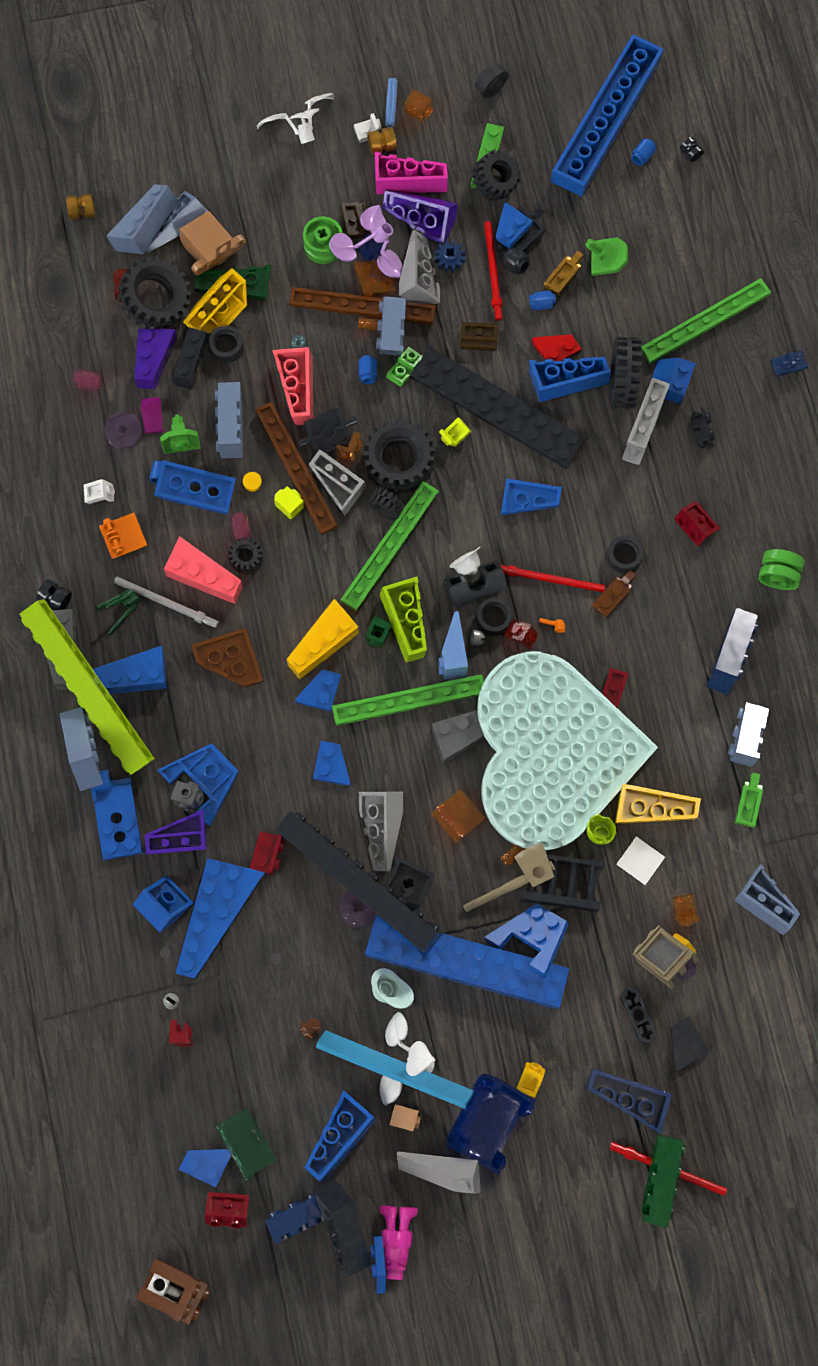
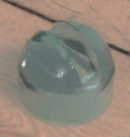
[291,335,306,348]

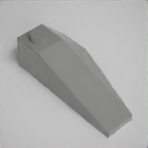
[399,230,440,304]
[359,791,403,871]
[397,1152,481,1194]

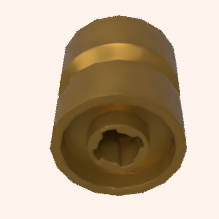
[367,127,397,155]
[66,193,95,220]

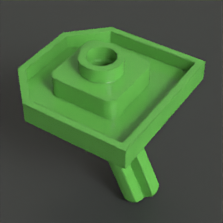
[585,237,628,276]
[160,414,201,454]

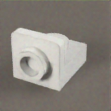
[354,113,382,143]
[84,479,115,504]

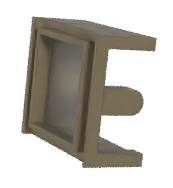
[633,925,698,989]

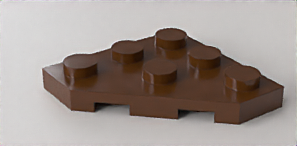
[191,628,263,688]

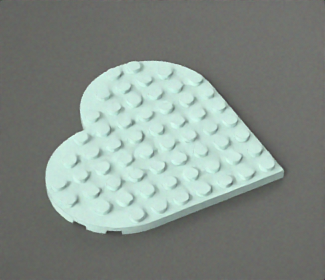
[478,651,658,850]

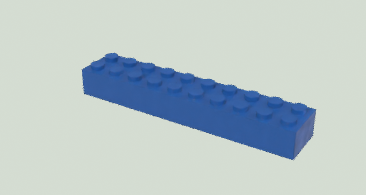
[551,34,664,197]
[365,915,569,1010]

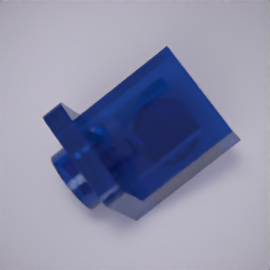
[358,233,383,261]

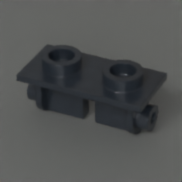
[691,408,715,448]

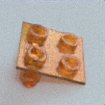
[353,261,396,297]
[431,789,486,843]

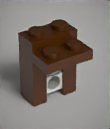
[136,1258,210,1325]

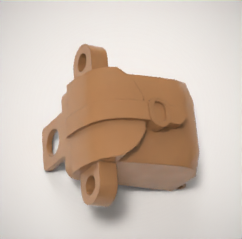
[178,211,246,276]

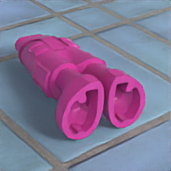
[379,1205,418,1280]

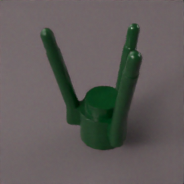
[95,589,139,634]

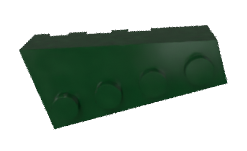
[640,1133,686,1228]

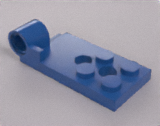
[149,460,236,515]
[90,769,143,861]

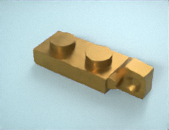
[543,251,583,297]

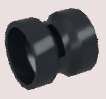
[680,137,704,163]

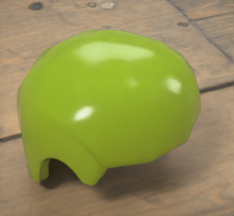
[587,814,616,845]

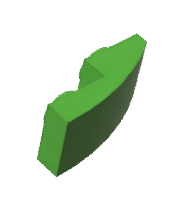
[386,347,422,387]

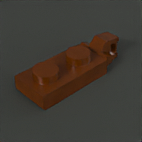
[591,570,636,618]

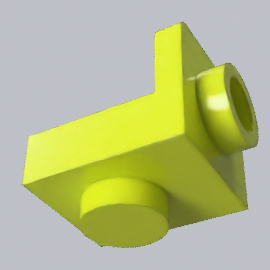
[439,418,471,447]

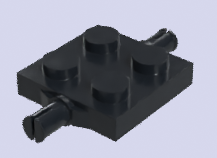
[495,206,546,252]
[297,407,358,454]

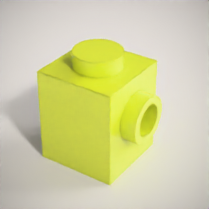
[274,486,304,520]

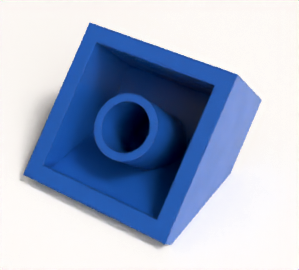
[649,358,696,404]
[133,875,193,933]

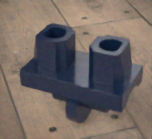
[770,350,808,377]

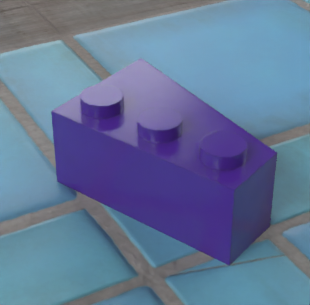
[135,328,177,389]
[145,809,207,855]

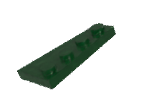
[194,264,272,300]

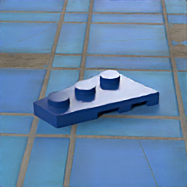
[500,479,562,516]

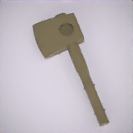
[463,843,556,912]

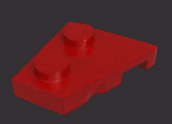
[532,334,582,361]

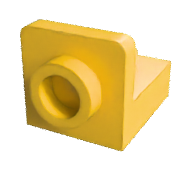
[516,1062,545,1098]

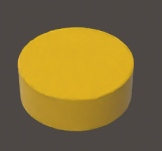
[243,472,262,492]

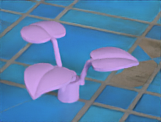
[329,205,403,278]

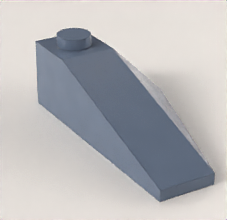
[146,191,208,252]

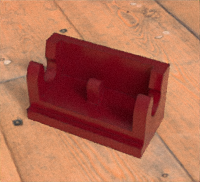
[169,1020,194,1047]

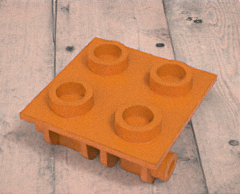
[99,513,147,559]

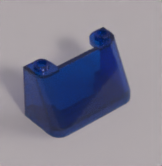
[446,1073,536,1175]

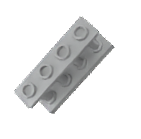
[622,378,670,465]

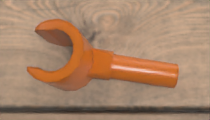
[539,618,565,633]

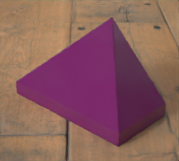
[141,397,164,434]

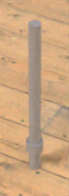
[114,577,219,628]

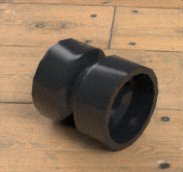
[36,579,72,610]

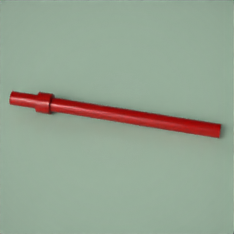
[484,221,503,321]
[500,565,605,592]
[609,1142,727,1196]

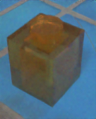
[404,89,433,122]

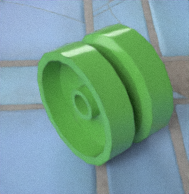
[303,216,342,264]
[758,549,805,590]

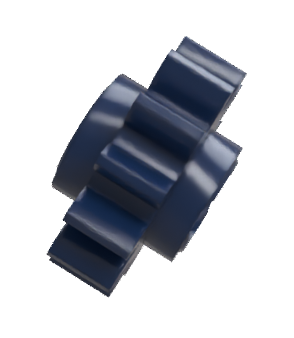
[434,240,466,273]

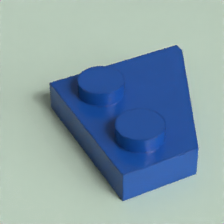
[295,670,341,712]
[370,1236,386,1294]

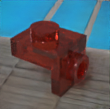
[504,619,538,649]

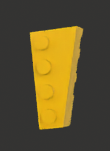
[614,784,701,824]

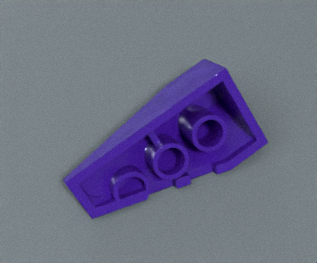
[382,190,458,243]

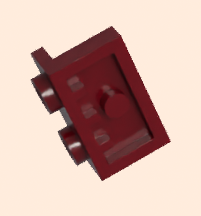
[674,501,720,546]
[250,831,285,876]
[205,1192,249,1229]

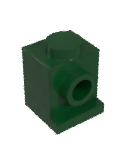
[365,616,392,649]

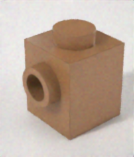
[389,1104,421,1132]

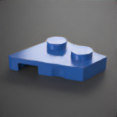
[496,203,533,249]
[313,741,350,786]
[179,1149,233,1187]

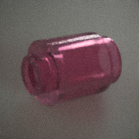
[73,369,102,391]
[230,512,252,541]

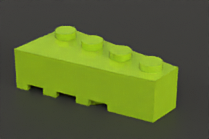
[380,576,427,663]

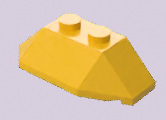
[183,268,247,333]

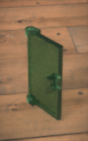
[214,1108,276,1180]

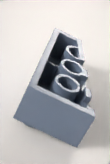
[106,184,178,254]

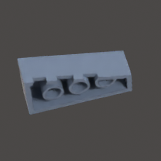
[215,382,243,459]
[59,707,103,791]

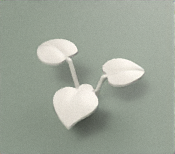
[257,93,334,144]
[380,1012,435,1106]

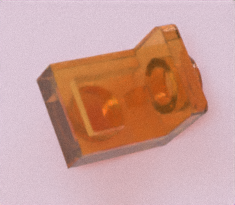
[336,432,363,460]
[672,893,700,926]

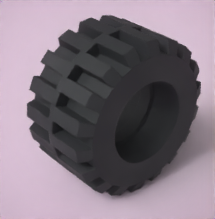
[472,150,521,200]

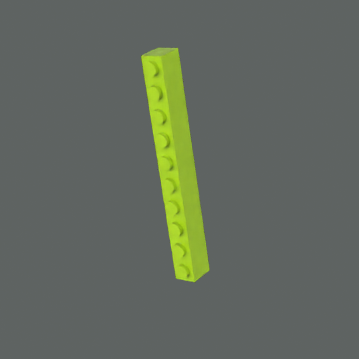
[19,599,155,775]

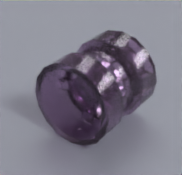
[675,959,696,981]

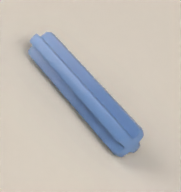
[385,78,398,127]

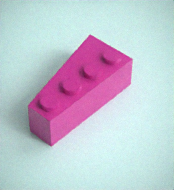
[375,152,448,194]

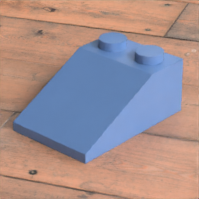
[438,611,468,680]

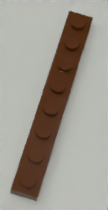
[289,287,436,325]
[255,402,338,536]

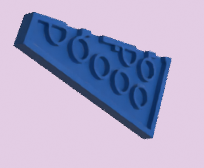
[176,858,265,979]

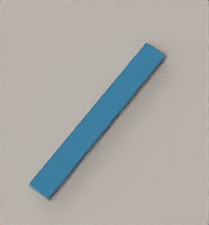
[316,1030,473,1109]

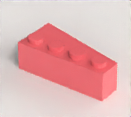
[273,347,314,425]
[164,536,243,604]

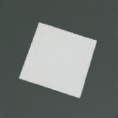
[617,837,665,885]

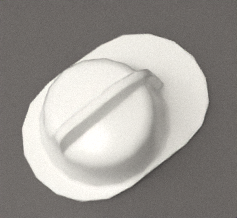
[450,547,481,576]

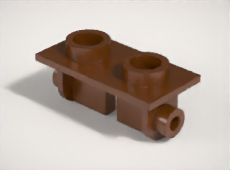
[299,1018,321,1042]

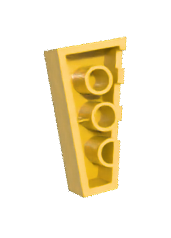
[287,599,359,680]

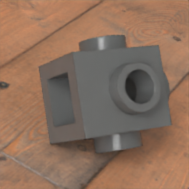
[170,781,204,811]

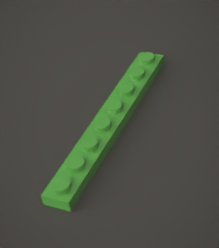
[641,278,771,364]
[341,481,439,612]
[332,674,484,726]

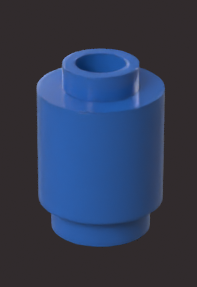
[631,139,656,166]
[529,290,556,311]
[358,355,377,384]

